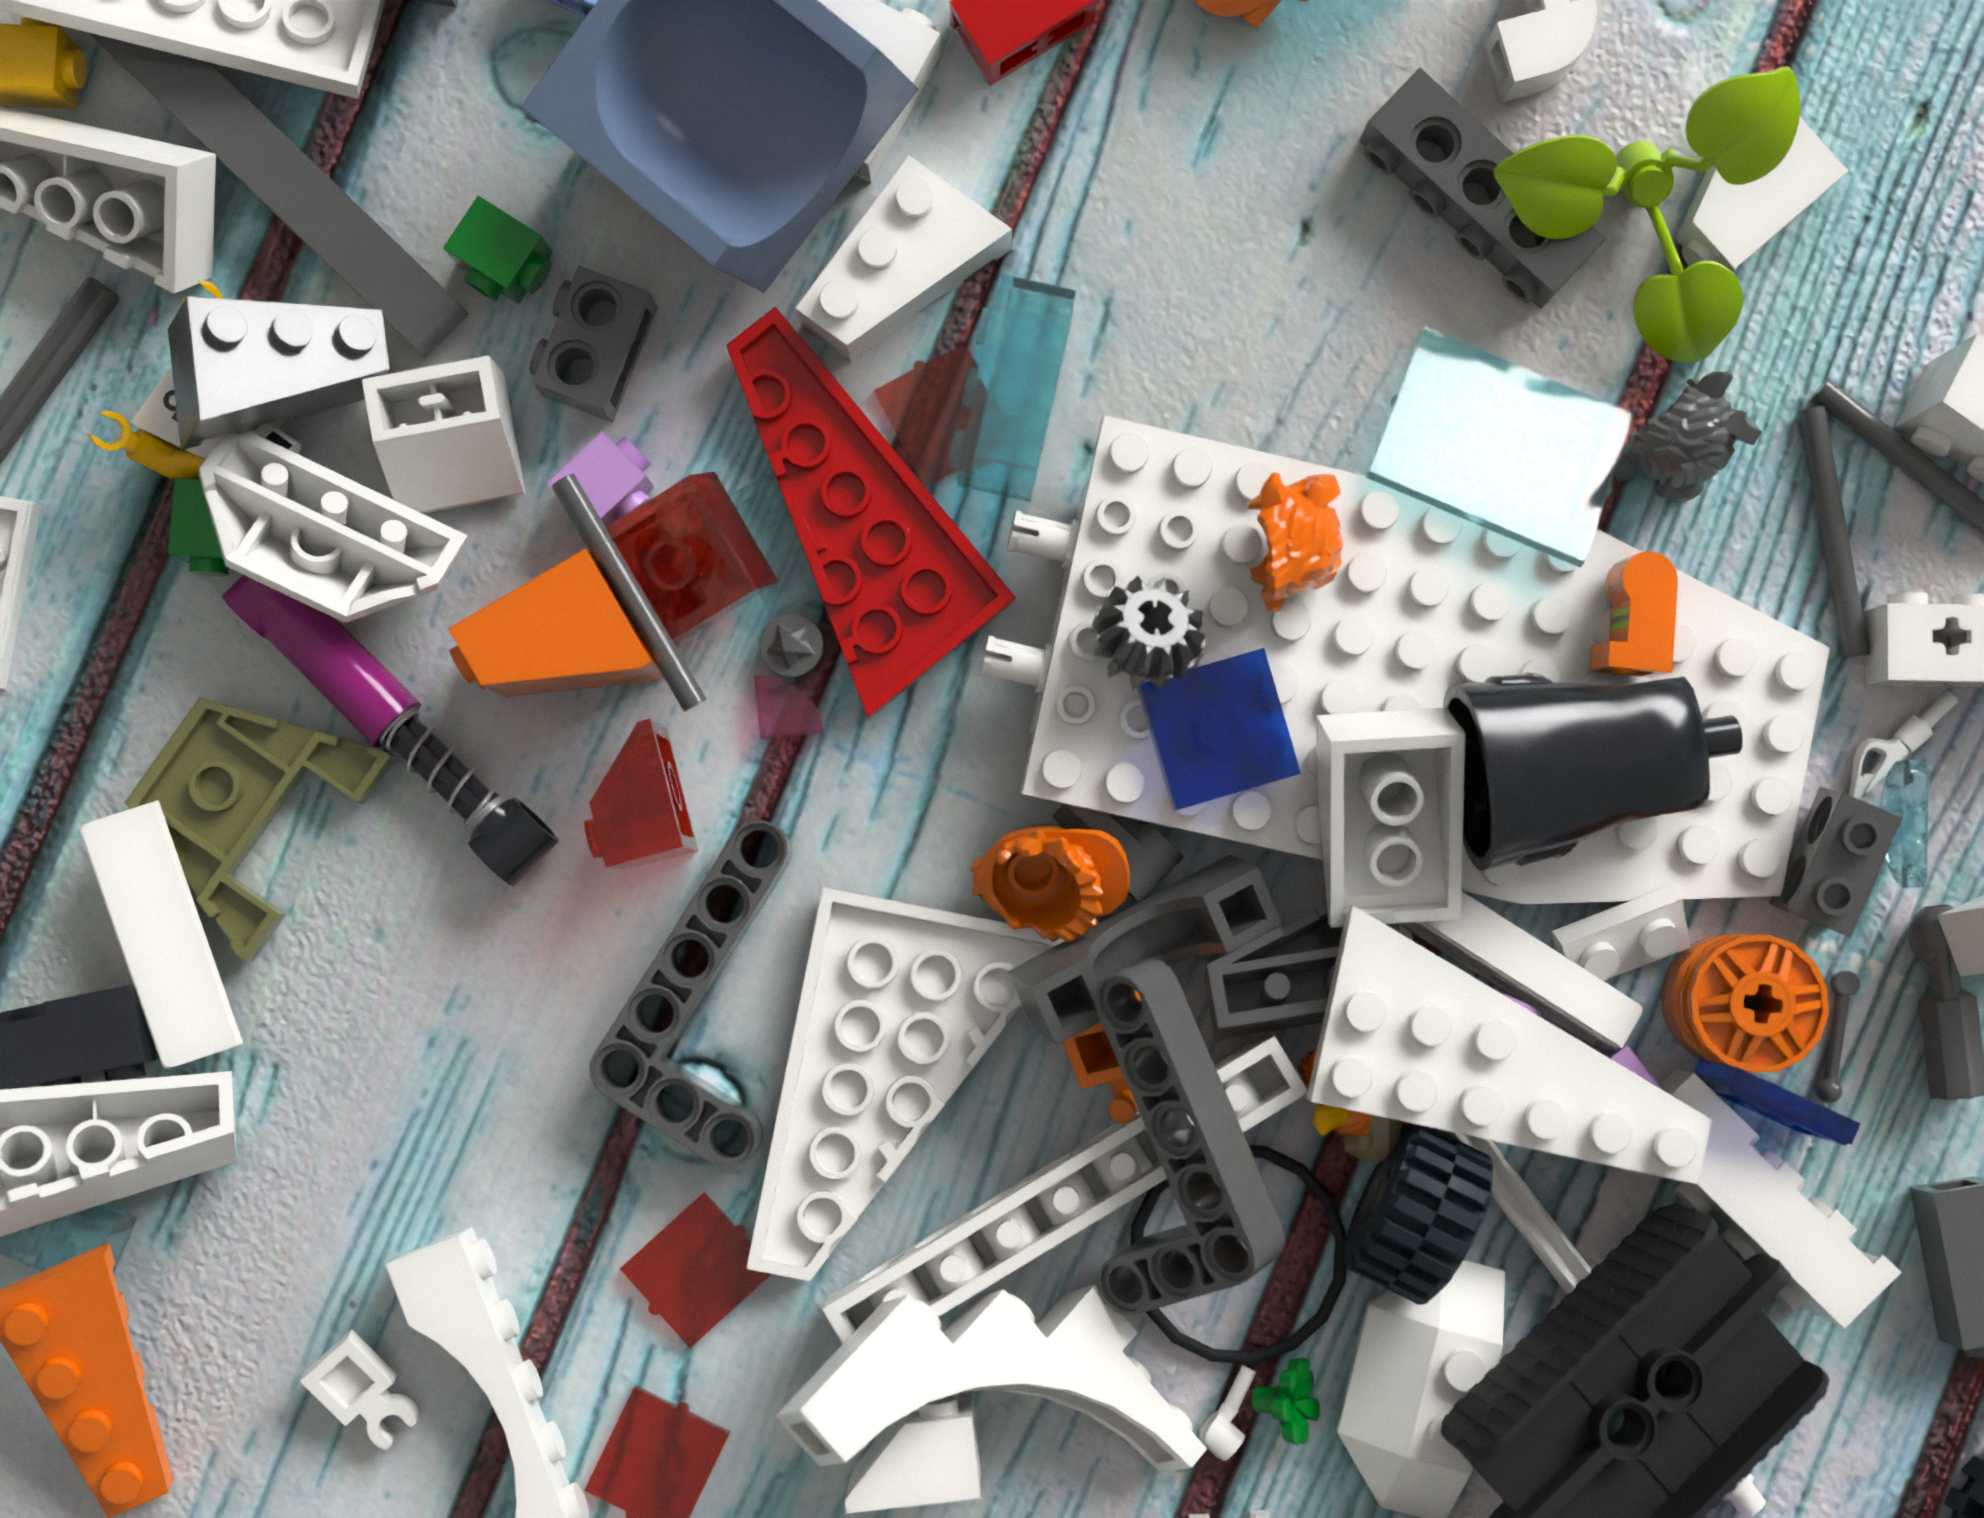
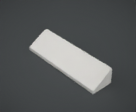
[80,800,243,1069]
[1399,891,1643,1051]

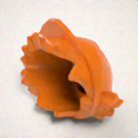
[971,823,1130,942]

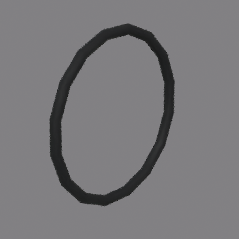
[1130,1145,1347,1364]

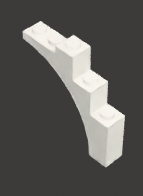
[775,1284,1207,1472]

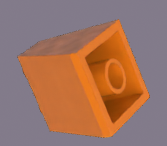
[448,549,664,697]

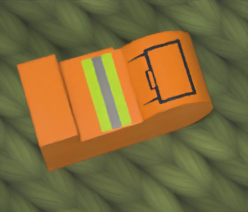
[1589,551,1678,678]

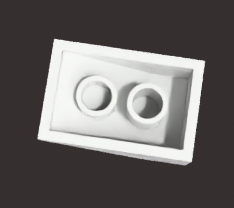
[1316,707,1465,927]

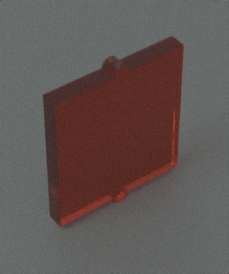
[874,343,1016,488]
[620,1192,771,1348]
[584,1385,731,1518]

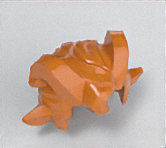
[1247,472,1343,613]

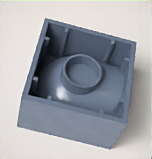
[521,0,919,293]

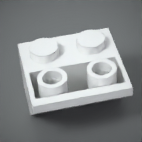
[362,356,526,514]

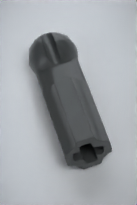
[1908,905,1984,1100]

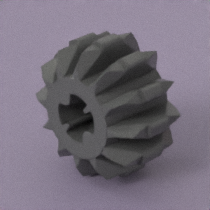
[1092,575,1206,692]

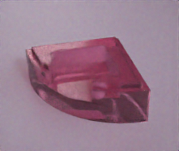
[754,675,825,740]

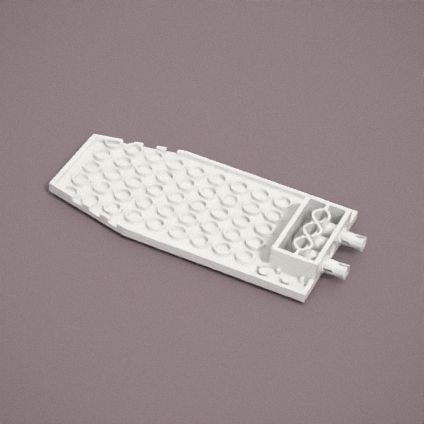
[979,415,1830,905]

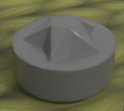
[760,614,824,679]

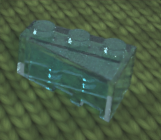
[948,273,1076,502]

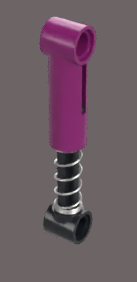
[222,575,559,887]

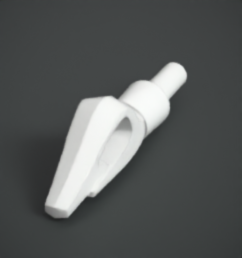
[1849,691,1958,799]

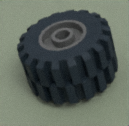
[1345,1123,1493,1305]

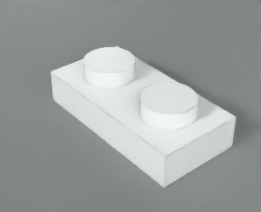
[1552,885,1691,981]

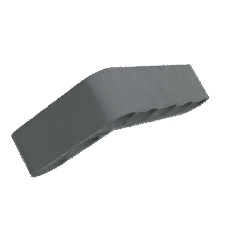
[590,820,792,1169]
[1095,958,1286,1315]

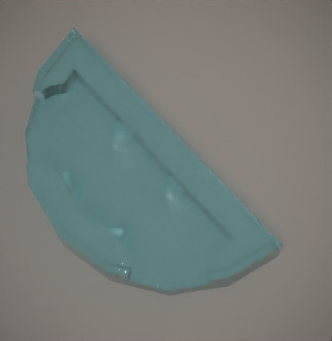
[1881,759,1929,888]

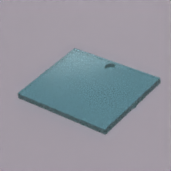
[1366,327,1633,568]

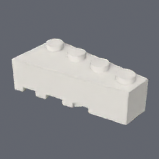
[0,106,216,294]
[1659,1069,1902,1329]

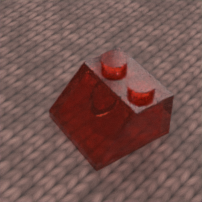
[584,719,698,870]

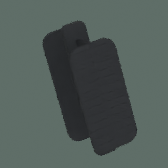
[1441,1204,1829,1518]

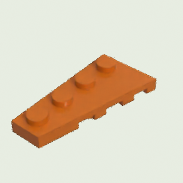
[0,1242,173,1518]

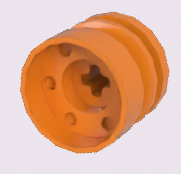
[1661,934,1829,1073]

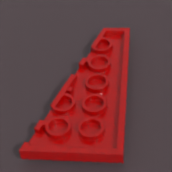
[726,306,1016,720]

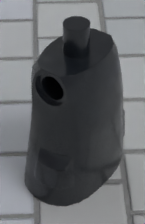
[1443,672,1743,871]

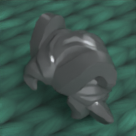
[1614,372,1762,503]

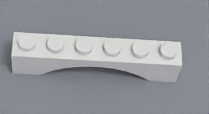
[385,1227,589,1518]

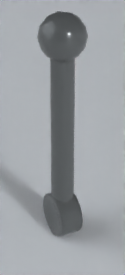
[1816,971,1860,1103]

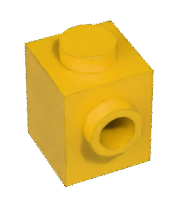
[0,17,87,109]

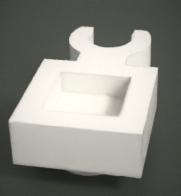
[300,1329,420,1450]

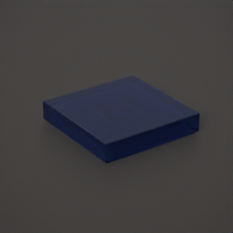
[1137,648,1301,811]
[1694,1060,1861,1146]

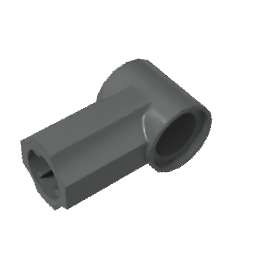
[1052,804,1184,902]

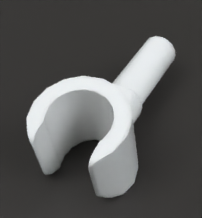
[1199,1365,1256,1461]

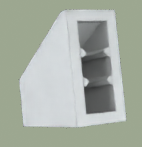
[1675,117,1848,271]

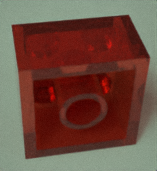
[606,471,779,644]

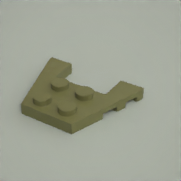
[125,697,397,962]

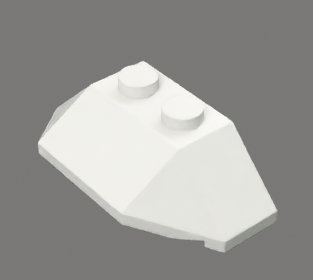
[199,431,468,623]
[1336,1259,1505,1518]

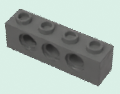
[1359,67,1606,309]

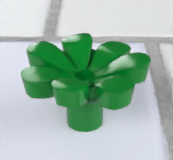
[1252,1357,1320,1445]

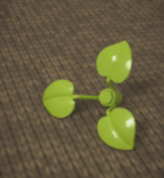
[1493,66,1800,363]

